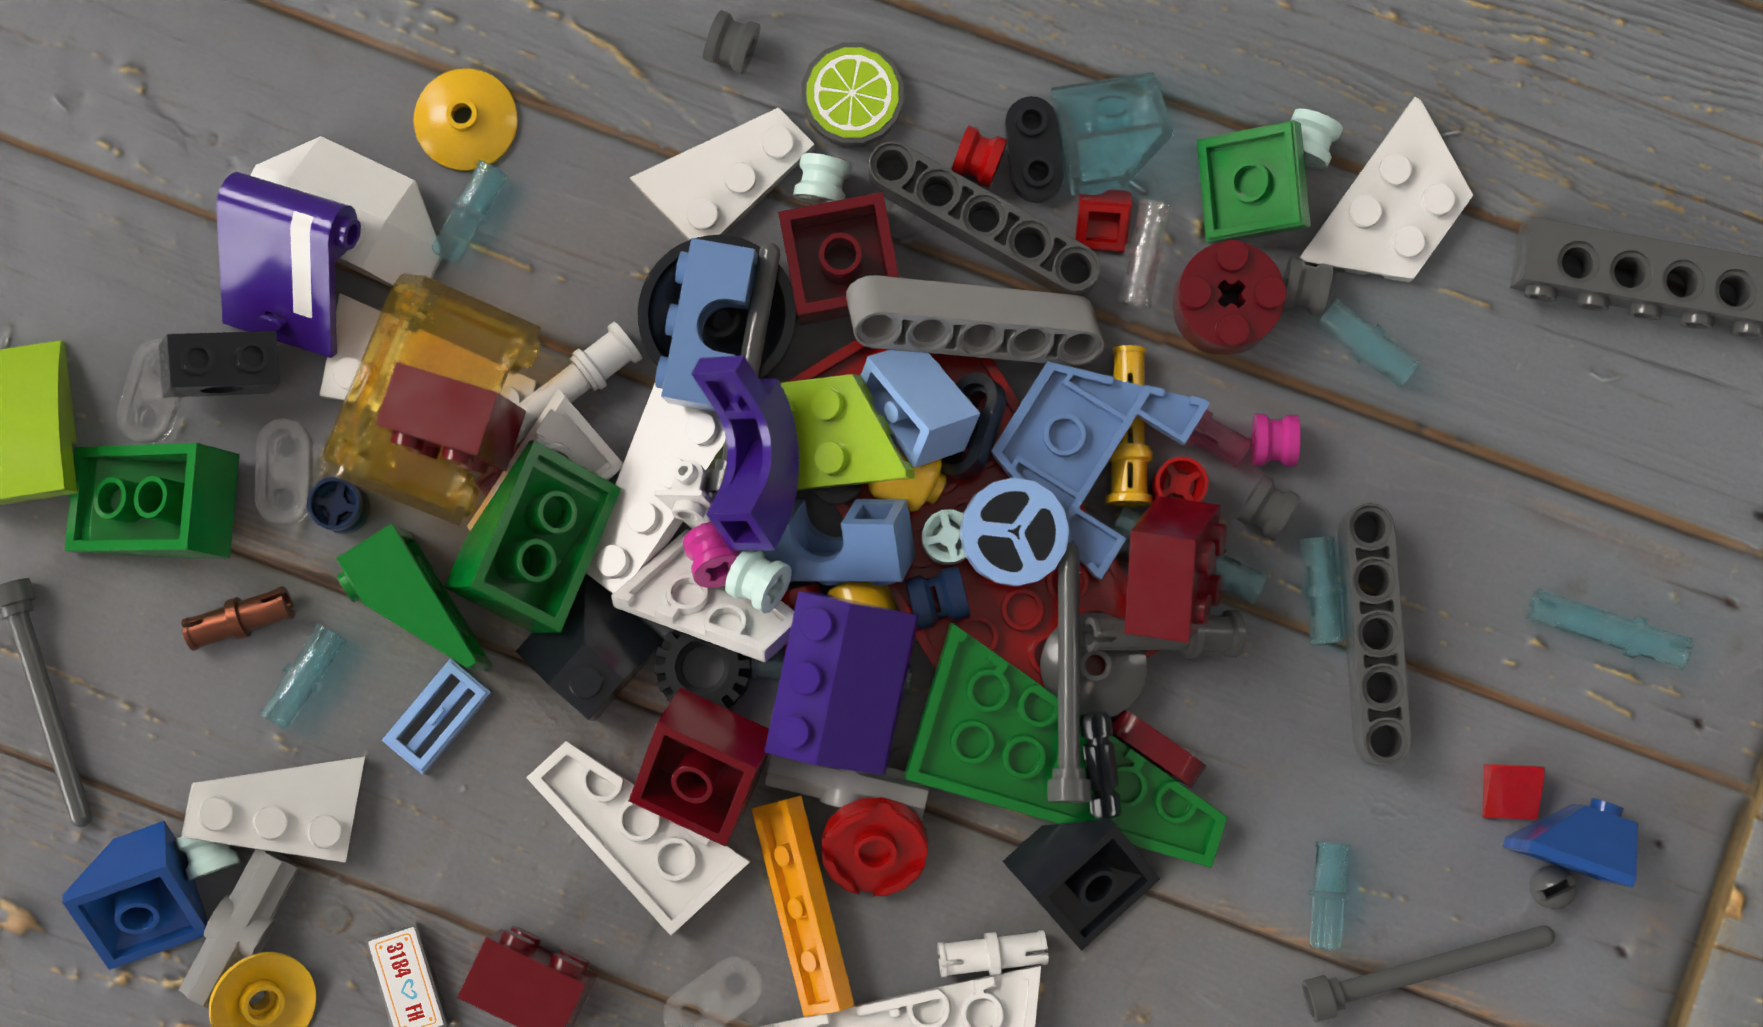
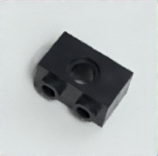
[159,331,280,398]

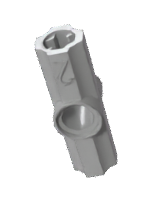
[765,754,930,821]
[179,849,301,1008]

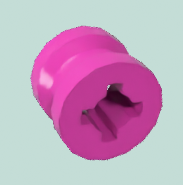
[1250,413,1301,467]
[682,522,741,588]

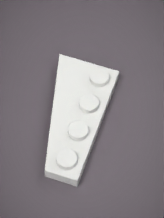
[586,384,726,593]

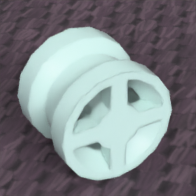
[1290,108,1343,169]
[793,153,852,205]
[921,509,966,565]
[725,550,792,613]
[175,837,241,880]

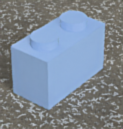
[861,350,980,468]

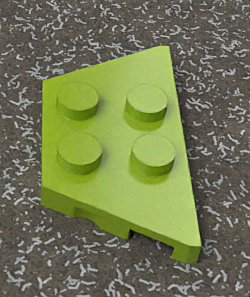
[780,374,915,491]

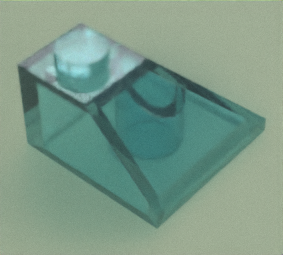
[1051,72,1174,196]

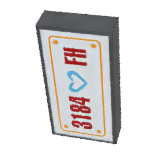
[365,922,450,1027]

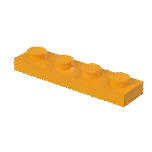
[751,796,855,1017]

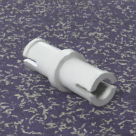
[937,930,1049,977]

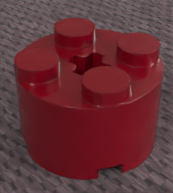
[1173,239,1287,355]

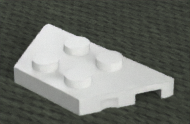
[1299,97,1473,283]

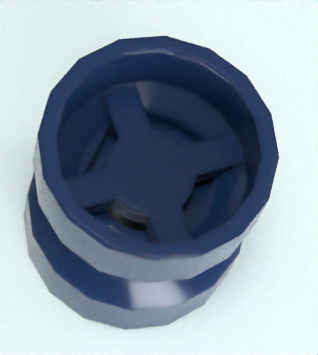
[307,477,370,534]
[905,566,970,631]

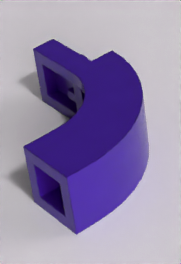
[691,356,799,550]

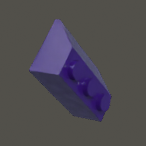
[764,591,919,775]

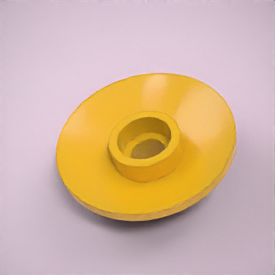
[414,68,518,172]
[209,952,316,1027]

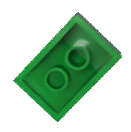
[444,440,621,633]
[64,443,240,559]
[336,523,493,671]

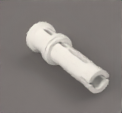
[514,322,643,448]

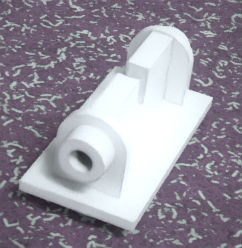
[654,460,716,529]

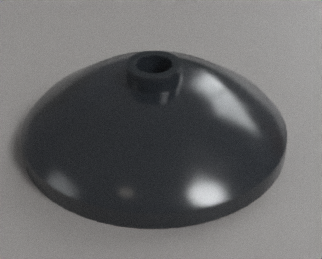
[638,235,797,380]

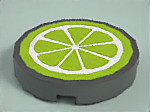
[802,42,904,147]

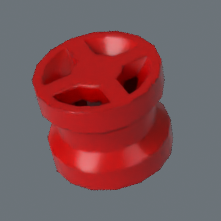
[951,125,1008,189]

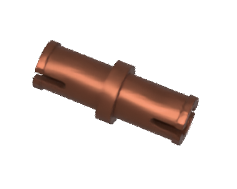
[181,586,295,651]

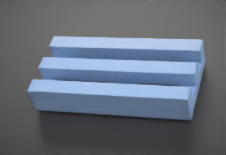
[382,658,494,774]

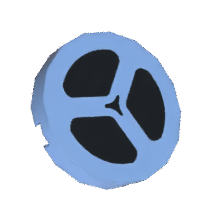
[959,478,1069,587]

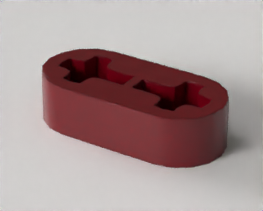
[1112,710,1206,788]

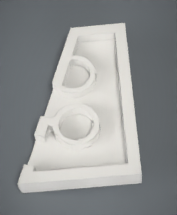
[181,757,365,863]

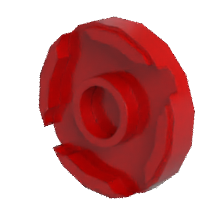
[822,797,928,897]

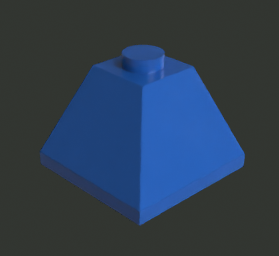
[1502,798,1638,888]
[62,821,208,970]

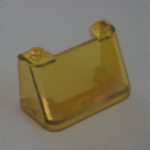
[320,273,541,526]

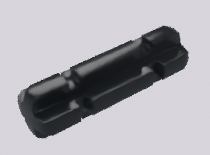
[1080,712,1121,819]

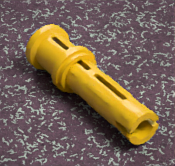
[1105,345,1153,508]

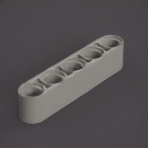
[846,275,1104,366]

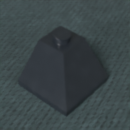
[516,574,664,721]
[1002,819,1160,951]

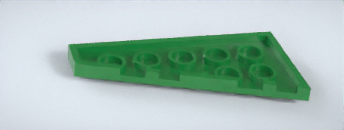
[904,622,1227,868]

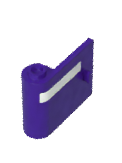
[216,172,361,358]

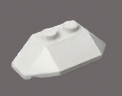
[251,136,444,301]

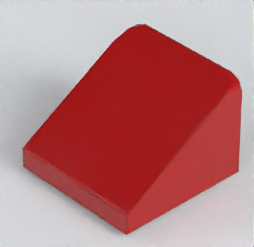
[1075,187,1132,253]
[1482,764,1545,820]

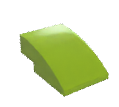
[0,340,78,505]

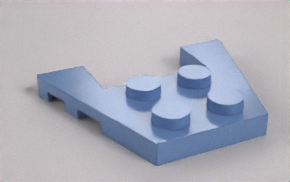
[990,361,1210,581]

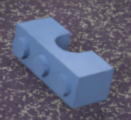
[655,238,759,412]
[761,499,916,586]

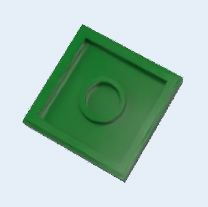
[1197,120,1311,244]

